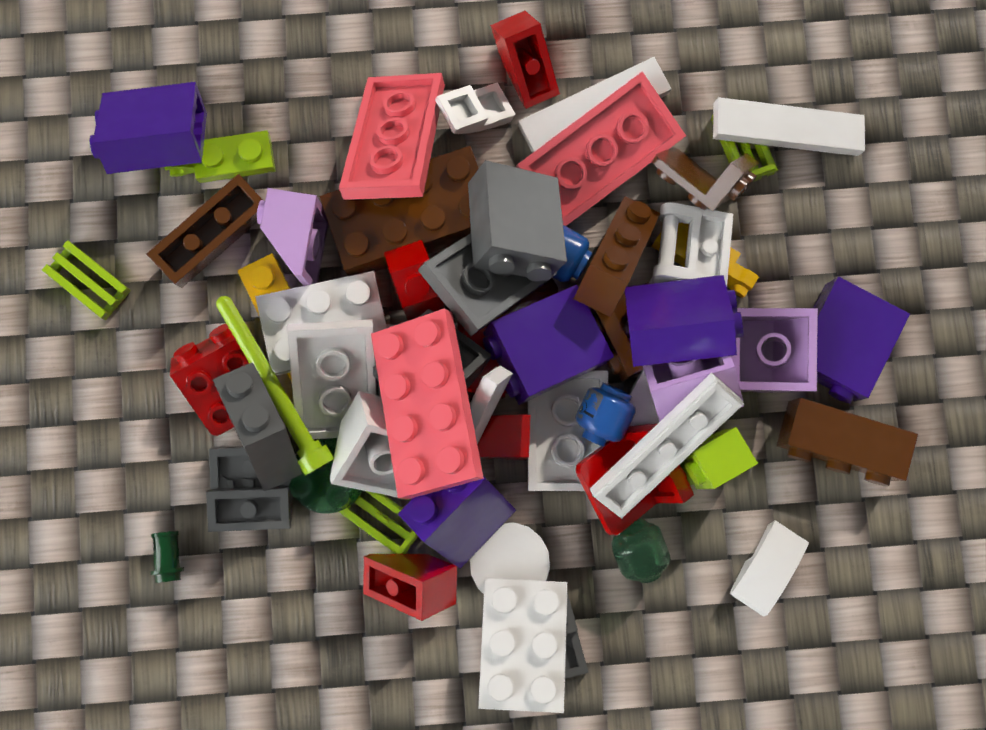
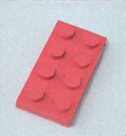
[516,71,686,226]
[339,73,445,200]
[371,308,484,500]

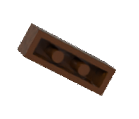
[146,174,263,288]
[573,196,660,317]
[776,398,918,486]

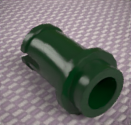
[150,531,184,583]

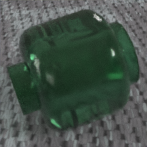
[611,519,671,583]

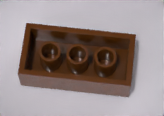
[319,146,479,276]

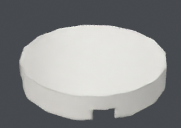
[470,522,550,594]

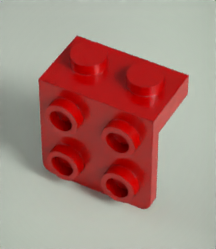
[170,323,249,436]
[575,423,694,535]

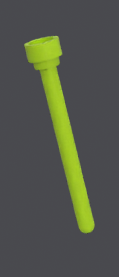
[216,296,334,476]

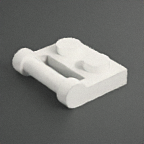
[652,202,733,287]

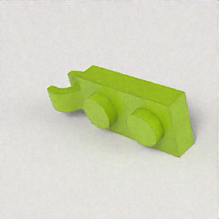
[164,130,276,183]

